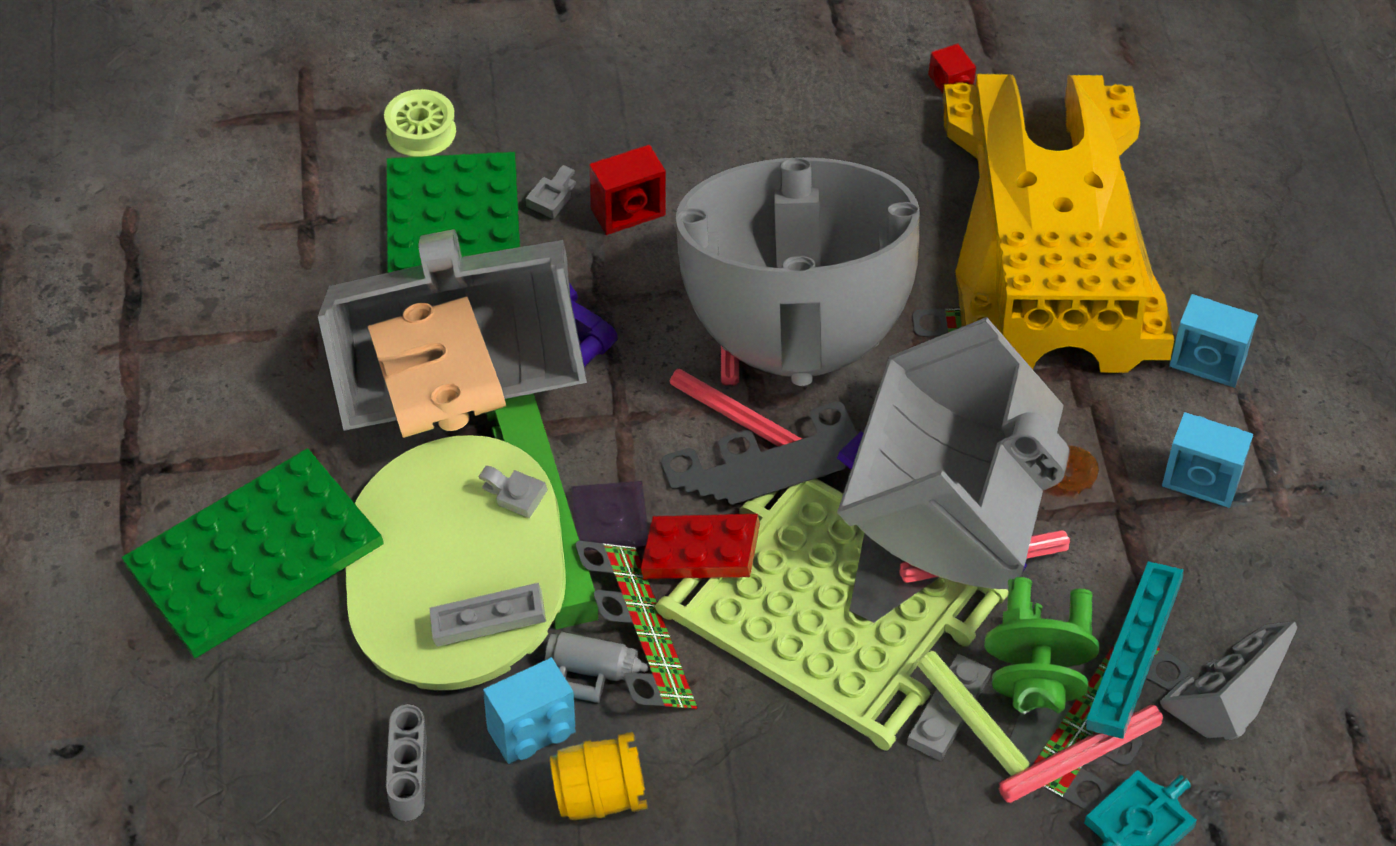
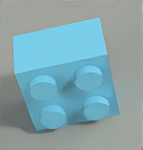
[1169,294,1258,388]
[1162,412,1254,508]
[483,657,576,764]

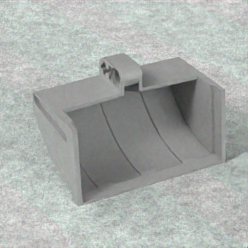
[318,229,587,431]
[837,317,1069,589]

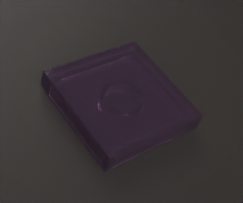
[571,481,649,551]

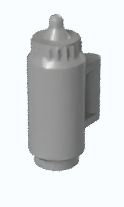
[545,632,649,703]

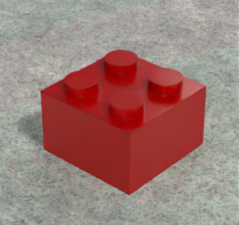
[589,144,666,235]

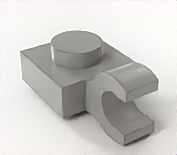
[526,165,576,219]
[479,465,548,518]

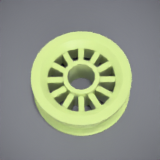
[384,89,456,157]

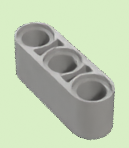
[386,704,427,821]

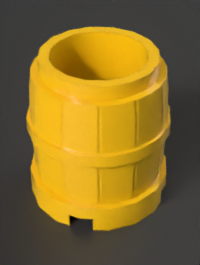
[550,732,648,820]

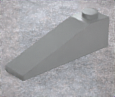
[1160,621,1297,740]

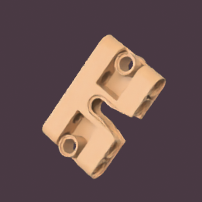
[368,296,506,438]

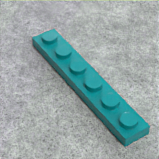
[1086,561,1184,739]

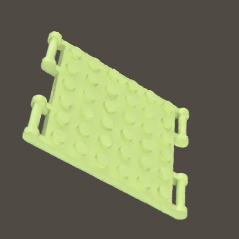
[655,478,1008,750]

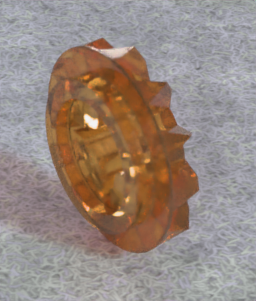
[1051,445,1099,495]

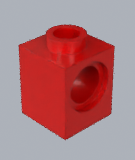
[928,43,976,94]

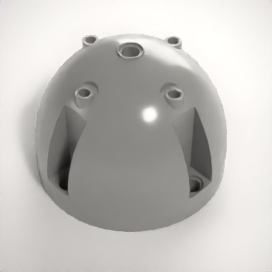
[676,158,919,386]

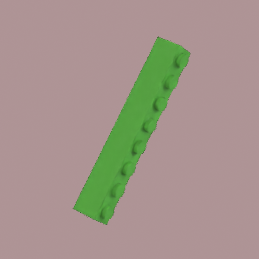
[485,393,598,630]

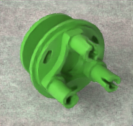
[984,577,1099,714]

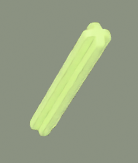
[917,651,1030,776]

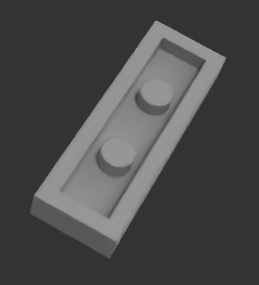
[429,583,546,647]
[907,654,992,761]

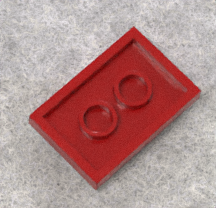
[641,514,760,579]

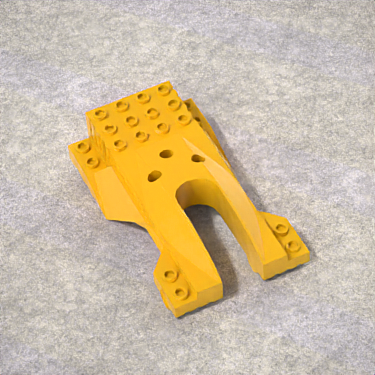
[943,74,1174,373]

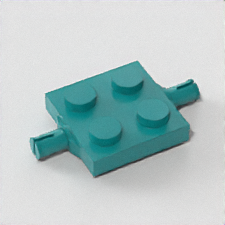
[1084,770,1197,846]

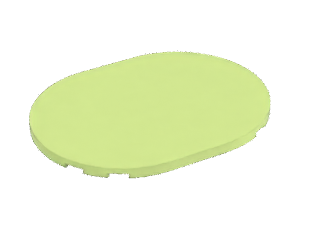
[346,435,566,690]

